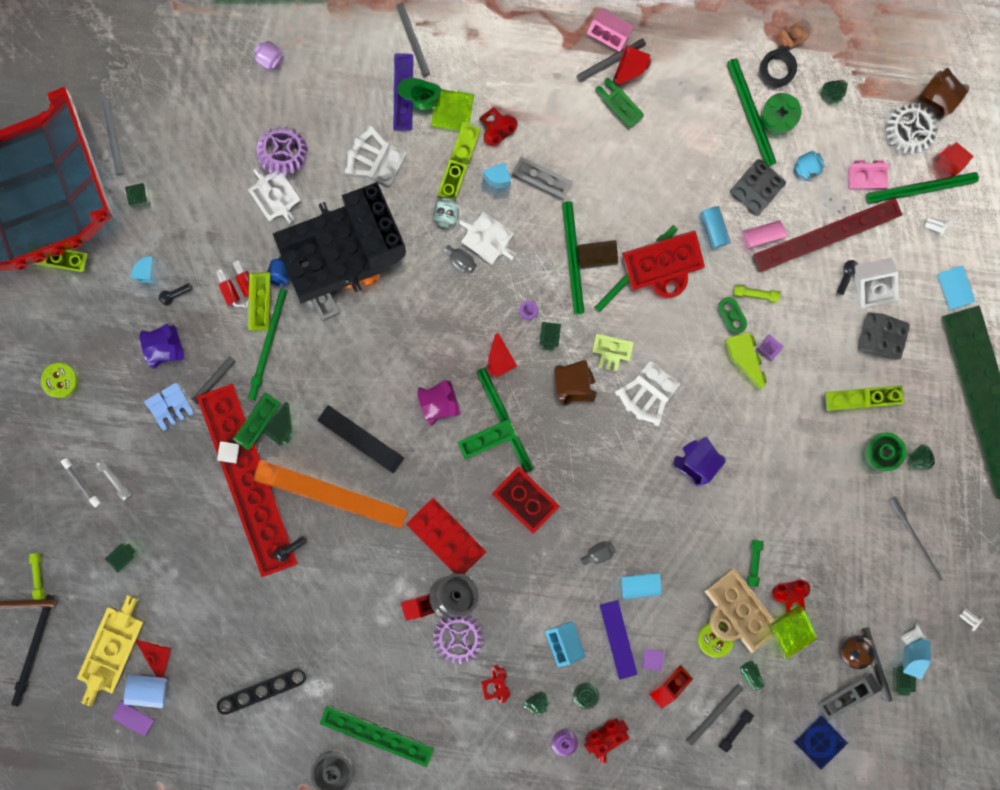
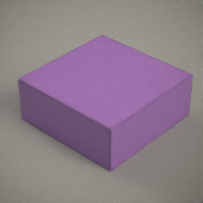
[757,334,784,361]
[642,649,664,671]

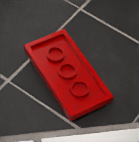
[406,497,487,574]

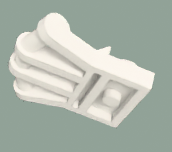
[344,125,407,188]
[615,361,680,426]

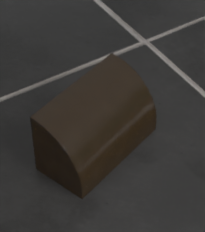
[578,240,618,269]

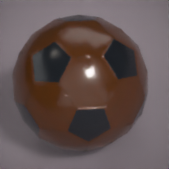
[841,635,876,670]

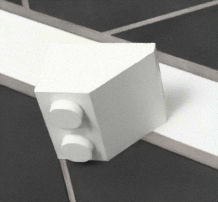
[855,257,899,308]

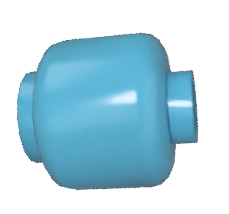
[795,151,825,179]

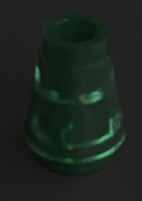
[740,661,765,691]

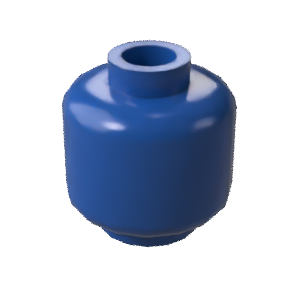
[267,257,290,287]

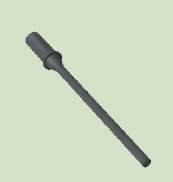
[889,496,943,581]

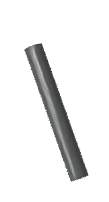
[192,356,235,404]

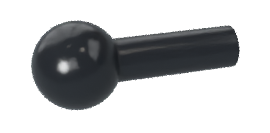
[837,260,859,295]
[158,283,193,306]
[274,536,307,562]

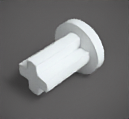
[925,216,949,236]
[960,608,984,632]
[901,623,926,645]

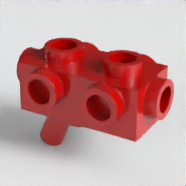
[584,718,630,763]

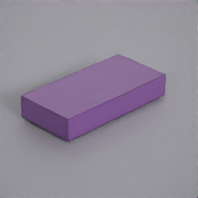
[111,701,155,737]

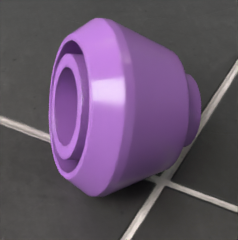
[552,730,578,757]

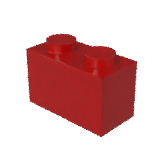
[936,142,974,176]

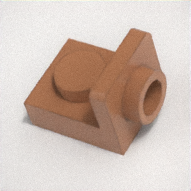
[778,21,809,50]

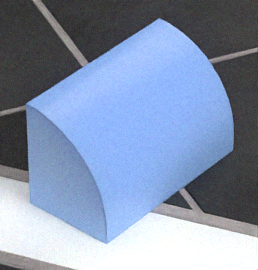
[124,675,167,708]

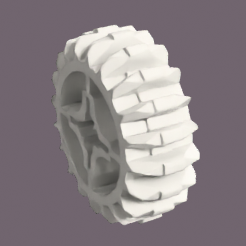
[886,102,938,155]

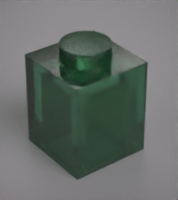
[125,183,151,208]
[539,322,561,351]
[105,543,138,573]
[893,667,916,696]

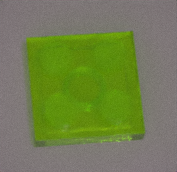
[431,89,475,131]
[768,606,817,659]

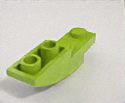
[437,122,481,201]
[825,385,904,411]

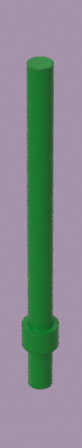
[594,225,678,313]
[248,289,287,401]

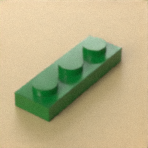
[233,392,281,450]
[457,419,518,459]

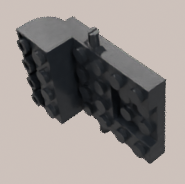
[272,182,406,304]

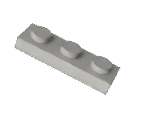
[512,156,572,199]

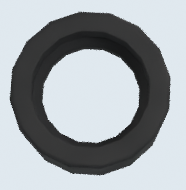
[760,49,797,87]

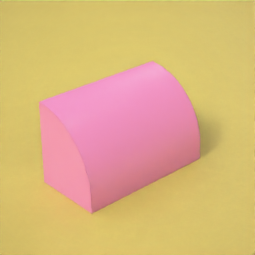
[587,8,634,52]
[742,220,787,249]

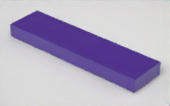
[393,53,414,131]
[600,600,638,680]

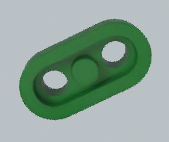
[718,297,747,334]

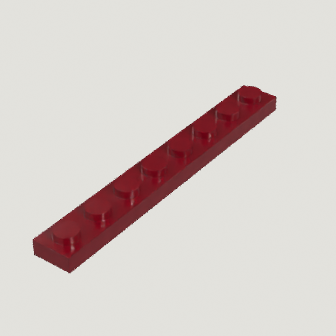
[753,198,903,272]

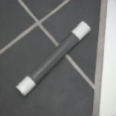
[61,457,101,508]

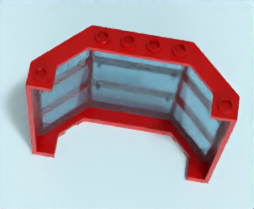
[0,86,113,271]

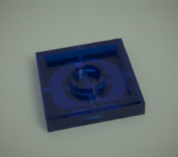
[793,715,848,770]

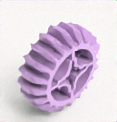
[256,126,308,176]
[433,615,485,664]

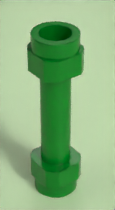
[747,540,764,587]

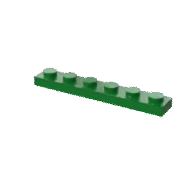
[319,705,434,767]

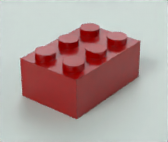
[492,466,560,534]

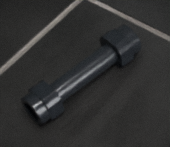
[718,709,754,753]

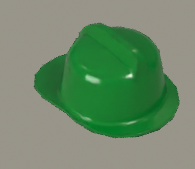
[397,78,441,110]

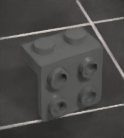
[730,159,786,216]
[858,312,910,360]

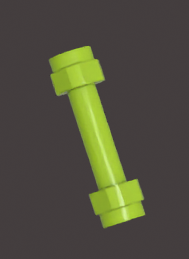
[733,284,781,303]
[28,553,45,600]

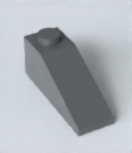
[818,673,881,721]

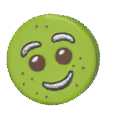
[41,362,79,398]
[697,622,734,658]

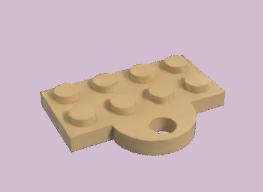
[705,568,781,653]

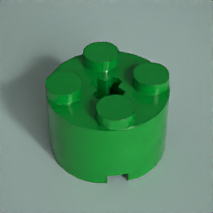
[760,93,802,135]
[864,432,907,471]

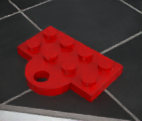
[622,230,705,298]

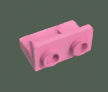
[848,160,890,189]

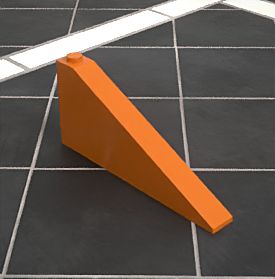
[254,460,408,529]

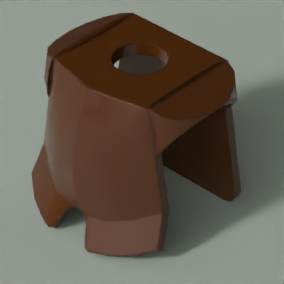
[919,68,969,118]
[554,360,597,405]

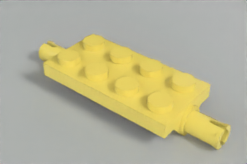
[77,595,144,707]

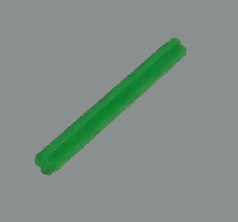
[727,58,776,166]
[866,172,979,203]
[562,201,584,315]
[477,367,534,473]

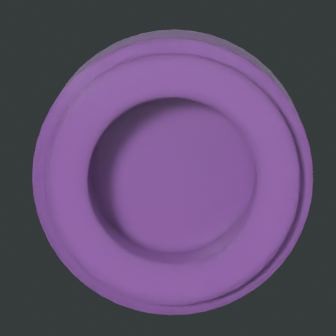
[519,300,538,320]

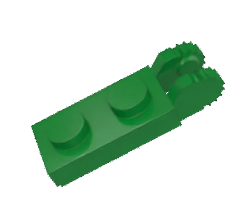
[596,77,644,128]

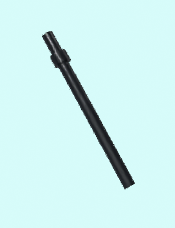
[11,594,55,707]

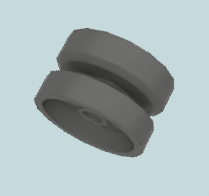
[429,574,478,619]
[311,750,355,790]

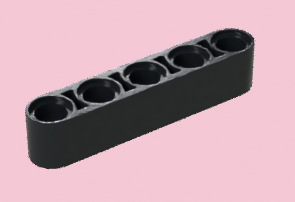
[317,405,405,474]
[216,667,308,715]

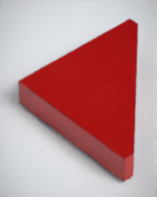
[136,639,172,678]

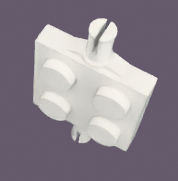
[248,166,301,224]
[459,212,516,265]

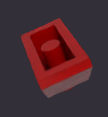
[613,45,651,85]
[486,333,517,378]
[401,594,435,621]
[649,665,693,709]

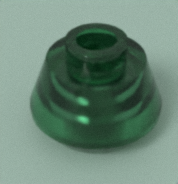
[822,80,848,102]
[910,444,935,470]
[573,683,599,709]
[524,691,549,716]

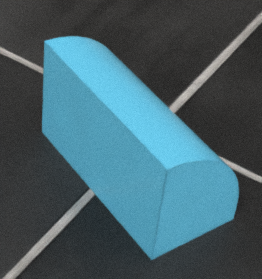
[483,162,511,188]
[701,206,731,249]
[131,256,158,283]
[937,265,975,310]
[620,573,661,599]
[545,621,586,667]
[903,640,931,680]

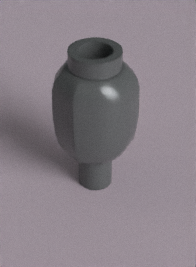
[444,245,477,273]
[581,542,616,565]

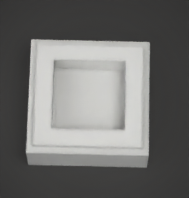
[217,441,240,463]

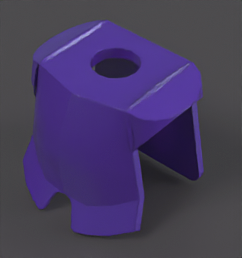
[139,323,184,369]
[674,437,726,487]

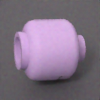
[254,41,284,69]

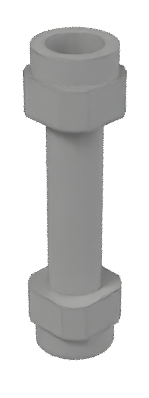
[95,458,133,501]

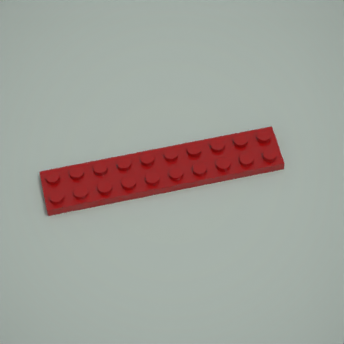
[197,383,298,577]

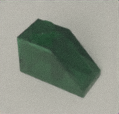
[262,401,294,446]

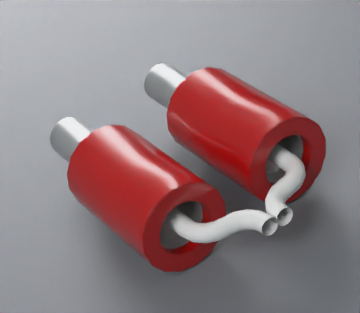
[216,261,249,309]

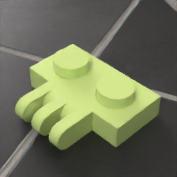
[592,334,634,372]

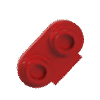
[479,107,518,146]
[772,579,811,616]
[481,665,510,704]

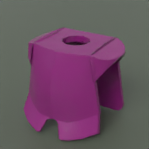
[417,380,461,426]

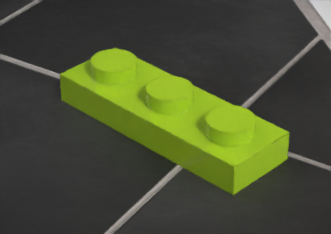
[248,272,270,331]

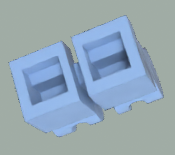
[144,382,194,431]

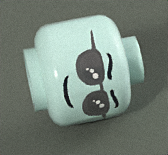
[432,198,459,228]

